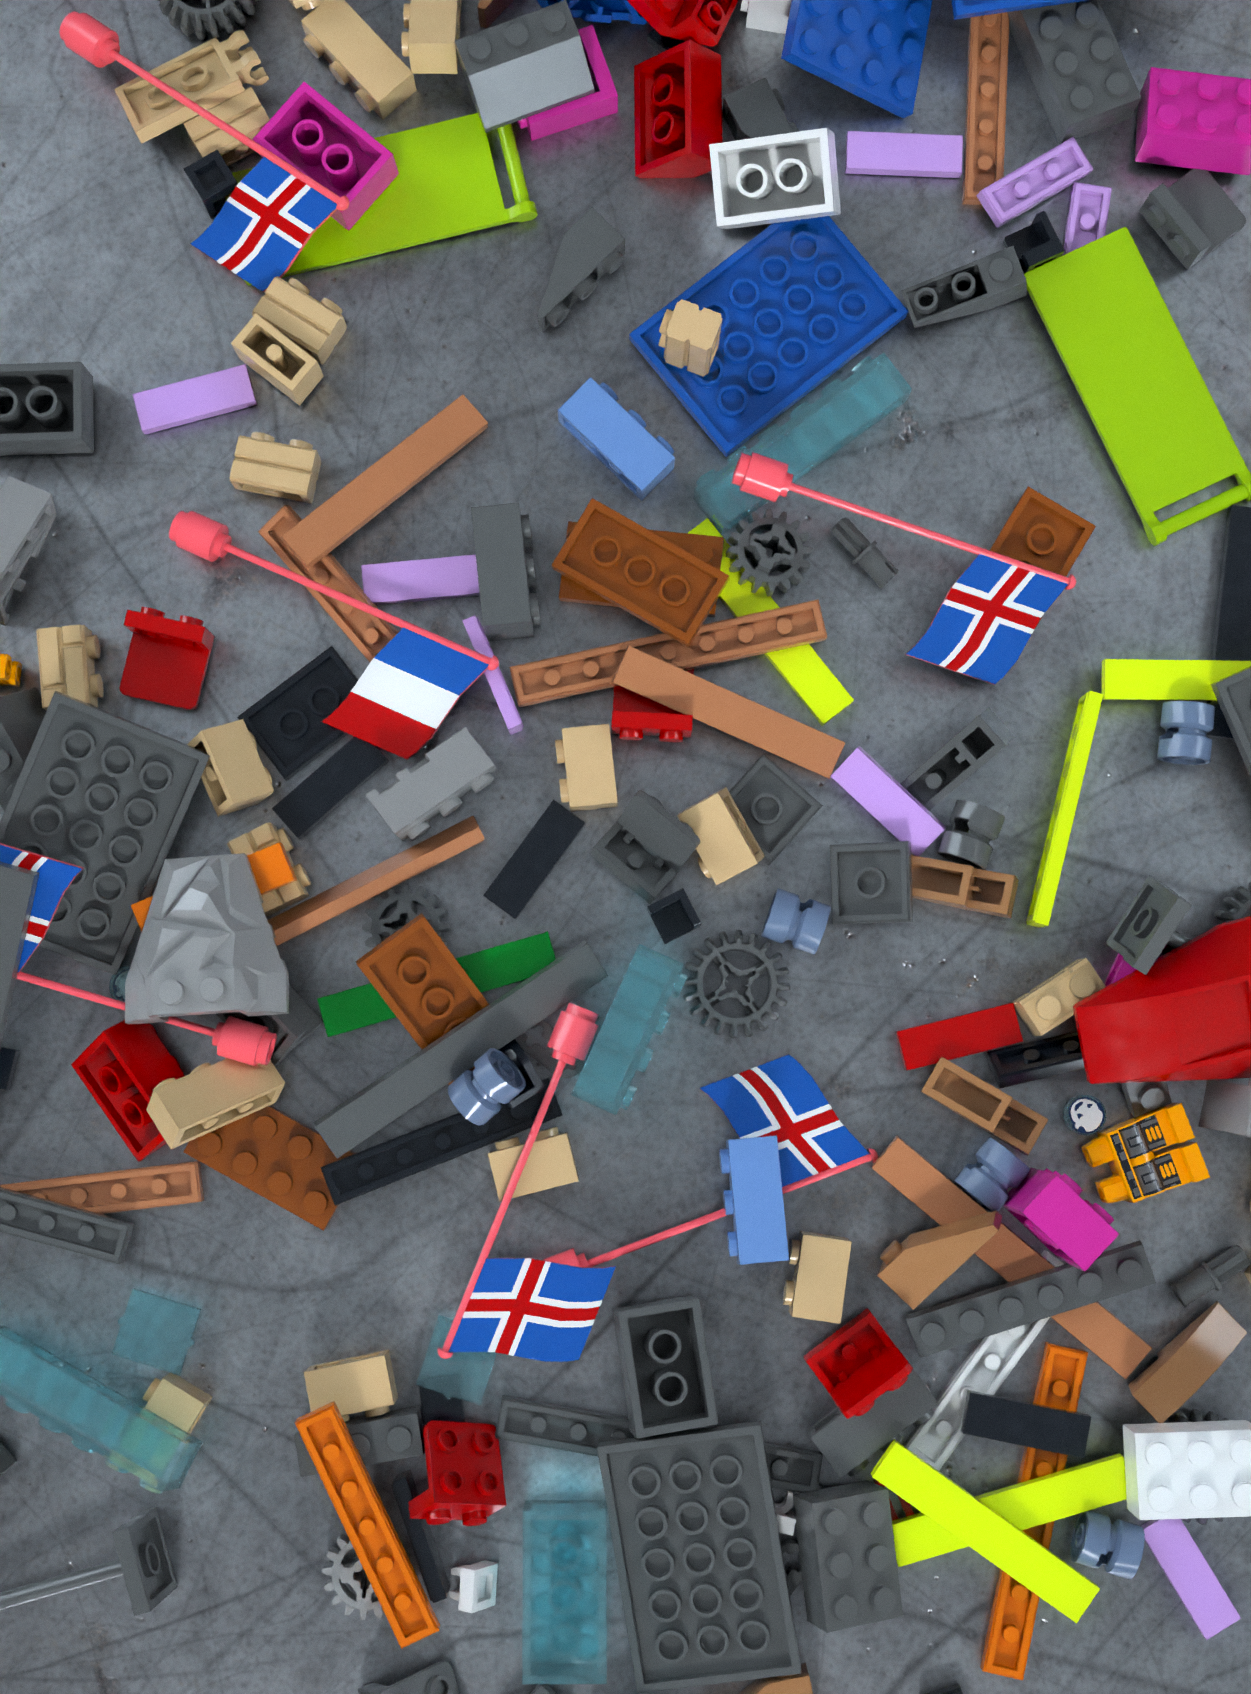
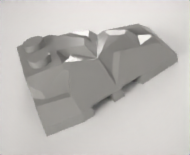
[125,853,289,1024]

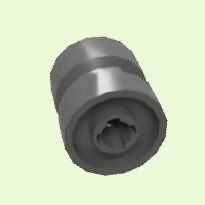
[937,800,1005,870]

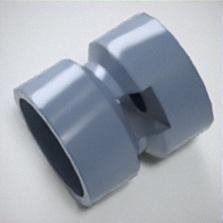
[1157,701,1215,765]
[761,888,831,955]
[448,1048,526,1126]
[954,1137,1031,1212]
[1070,1510,1145,1580]

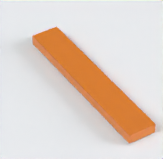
[295,1401,440,1649]

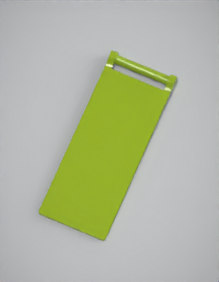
[225,113,538,286]
[1024,227,1251,546]

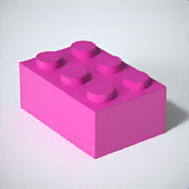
[1135,67,1251,175]
[252,82,399,231]
[1003,1167,1119,1271]

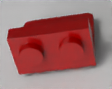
[119,607,215,710]
[611,669,694,742]
[803,1308,913,1419]
[408,1420,507,1526]

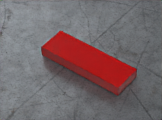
[895,1003,1023,1071]

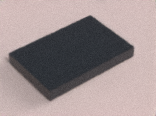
[237,646,358,781]

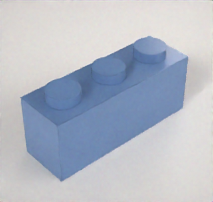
[558,377,675,501]
[719,1136,789,1265]

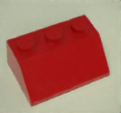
[634,39,722,178]
[71,1020,185,1162]

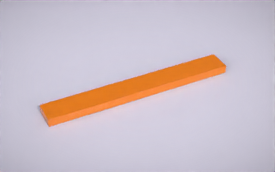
[980,1342,1088,1680]

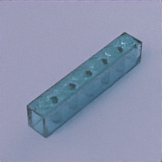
[693,352,912,535]
[0,1326,203,1494]

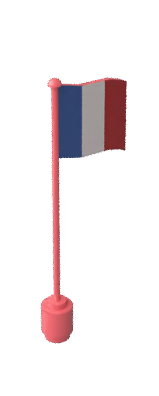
[169,511,499,760]

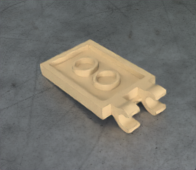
[114,30,269,144]

